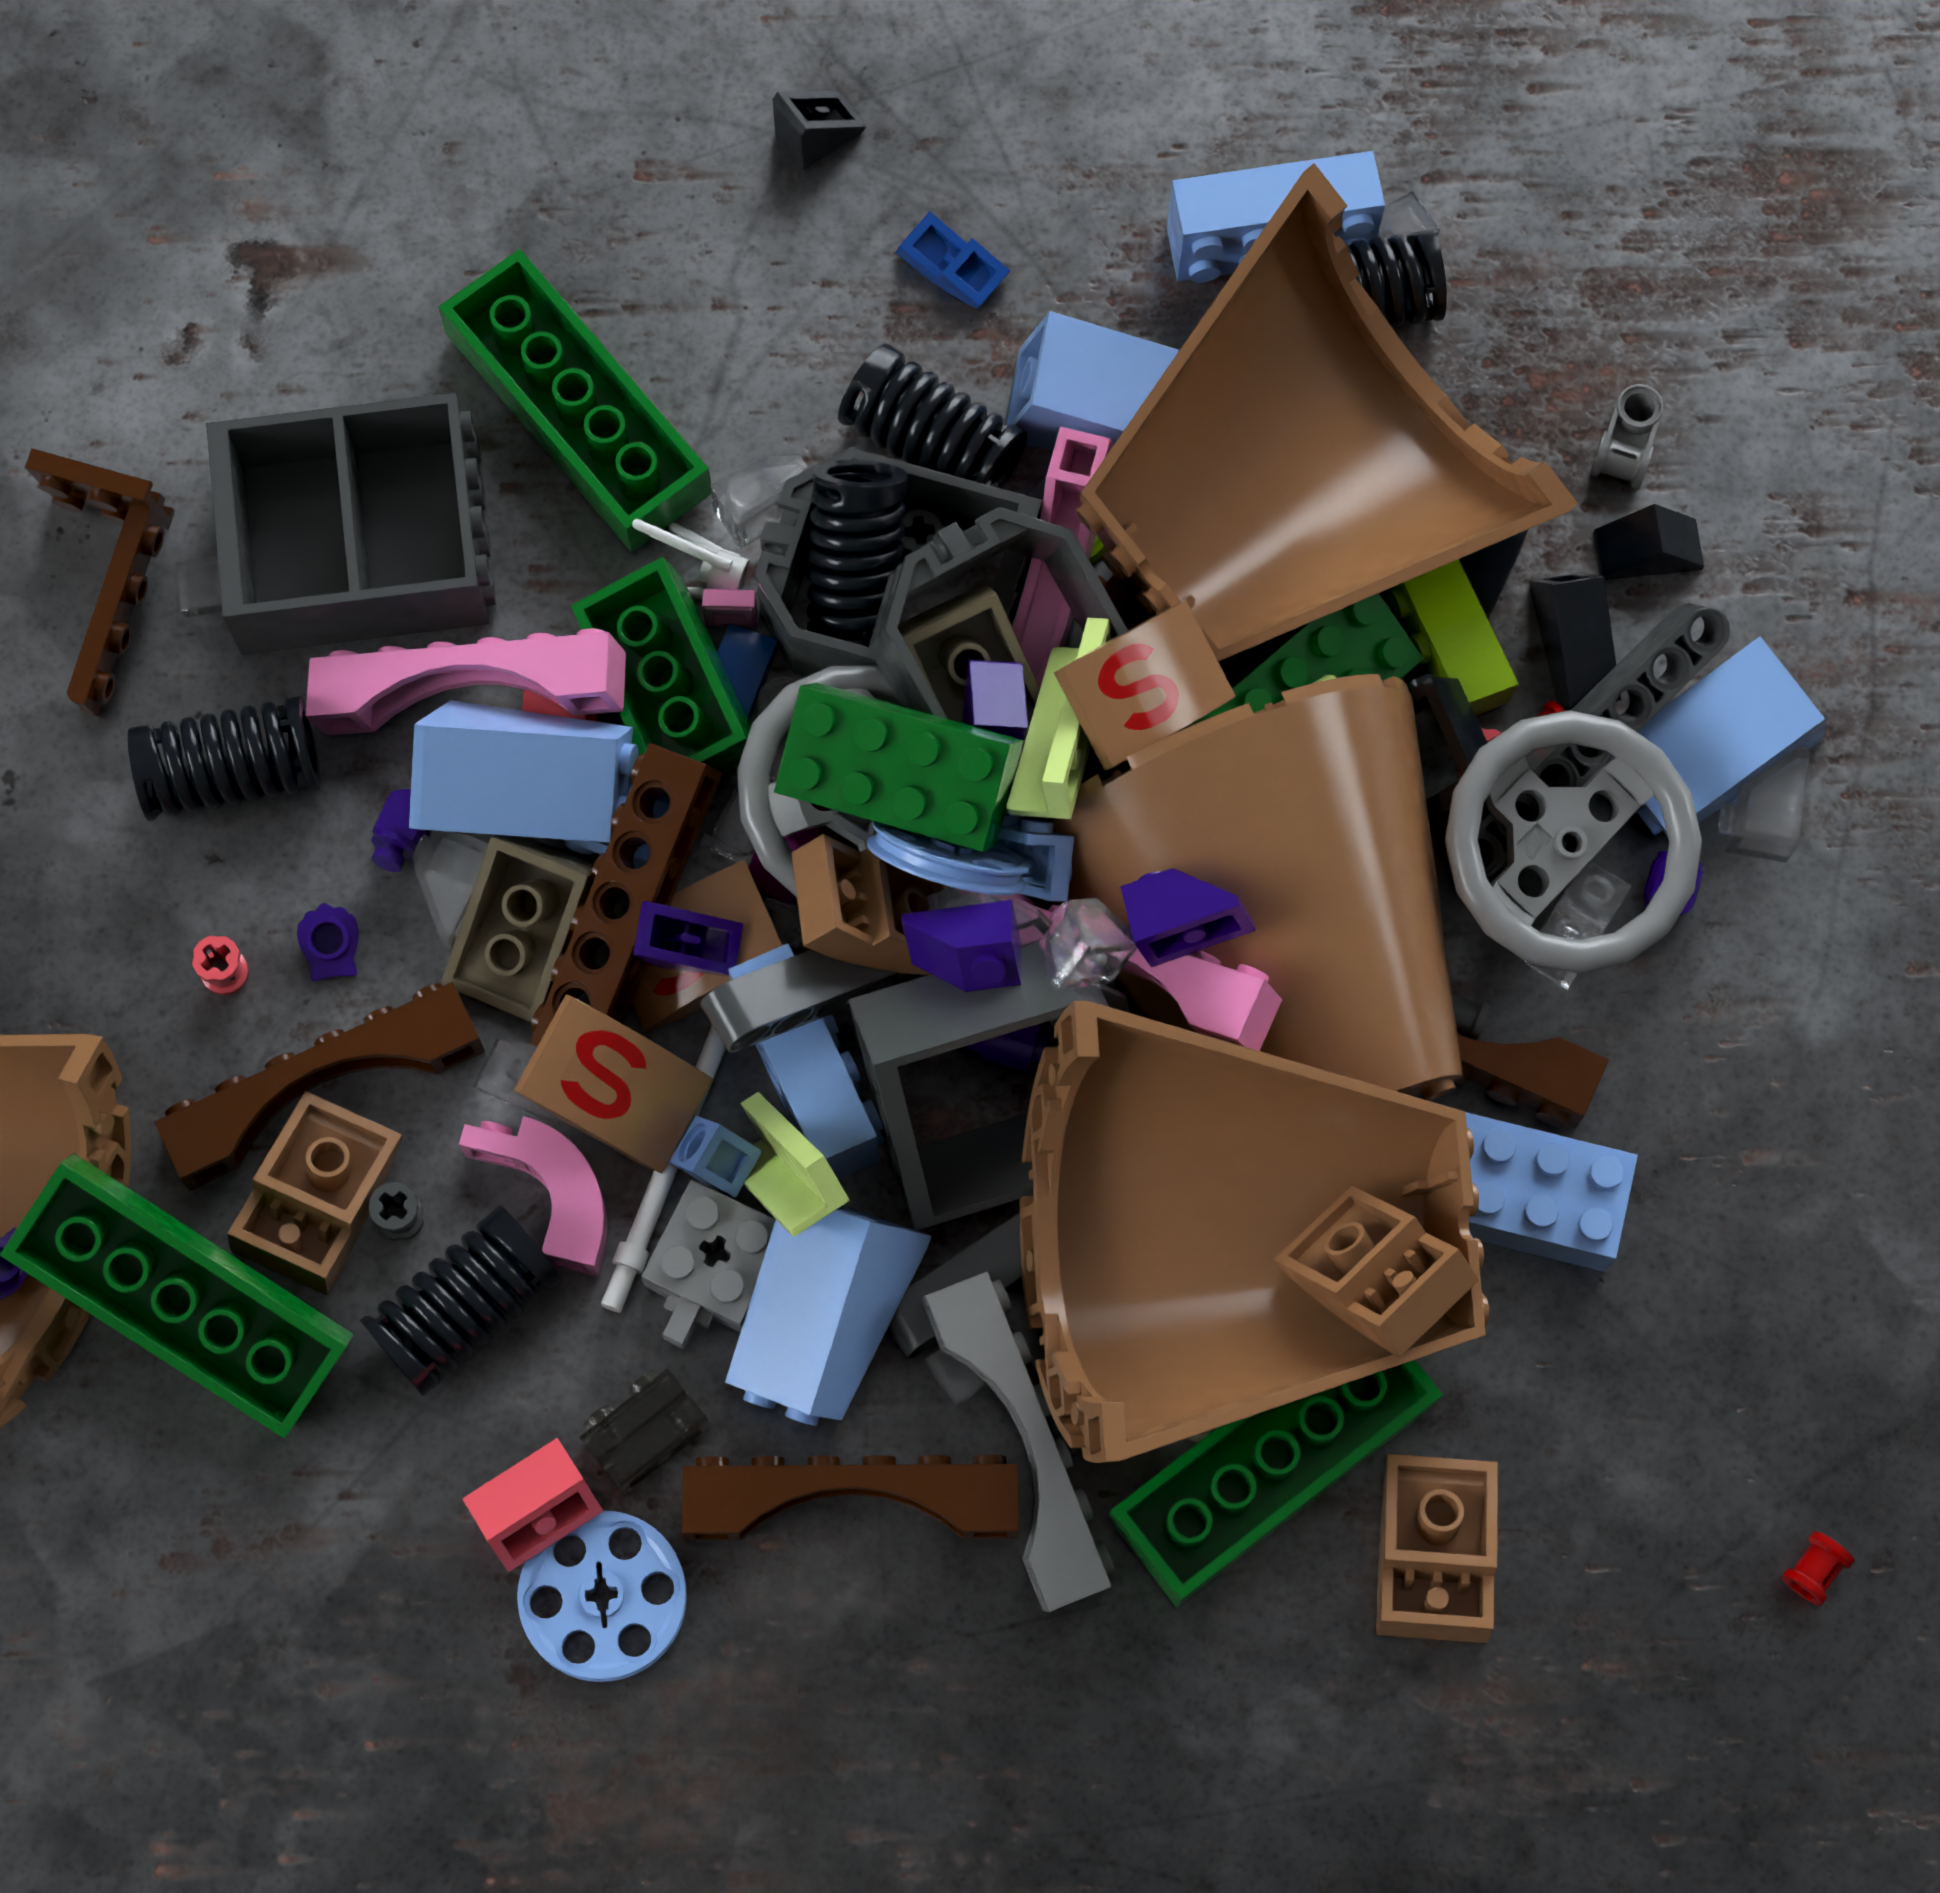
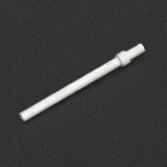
[601,1025,726,1313]

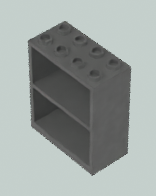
[206,393,496,655]

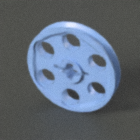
[867,821,1032,895]
[517,1510,687,1682]

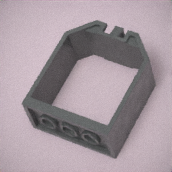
[754,448,1042,677]
[869,507,1128,792]
[848,938,1134,1231]

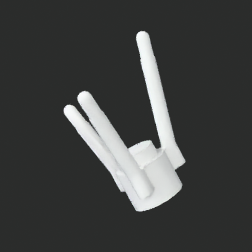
[632,519,750,600]

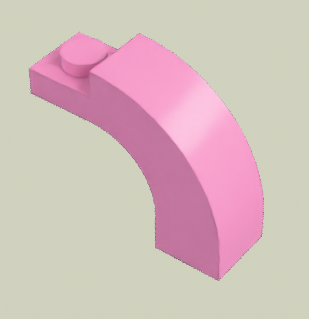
[459,1116,608,1277]

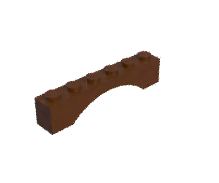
[154,982,486,1191]
[1454,1034,1609,1129]
[682,1455,1019,1541]

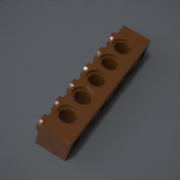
[529,743,723,1047]

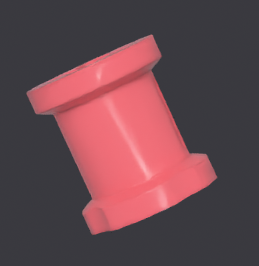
[192,936,249,996]

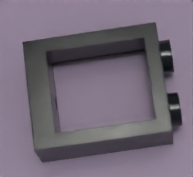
[1407,674,1488,838]

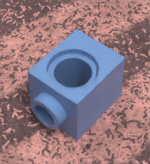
[669,1115,763,1198]

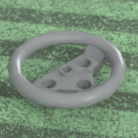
[737,665,951,897]
[1445,710,1702,973]

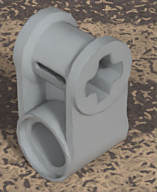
[1590,384,1663,490]

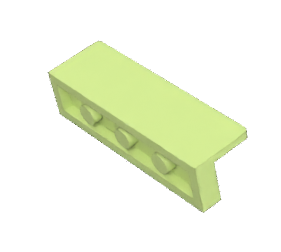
[1007,618,1112,819]
[740,1092,850,1236]

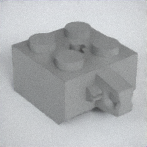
[641,1180,776,1350]

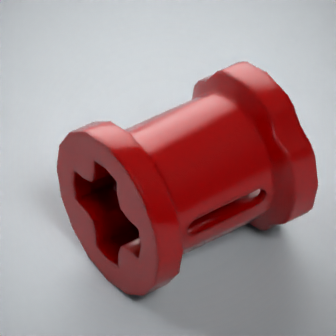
[1781,1531,1855,1607]

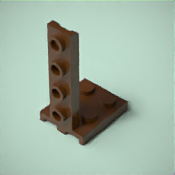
[25,448,175,717]

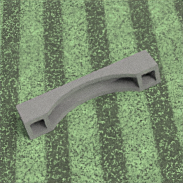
[921,1271,1114,1612]

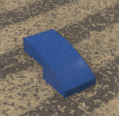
[895,211,1011,310]
[717,623,779,723]

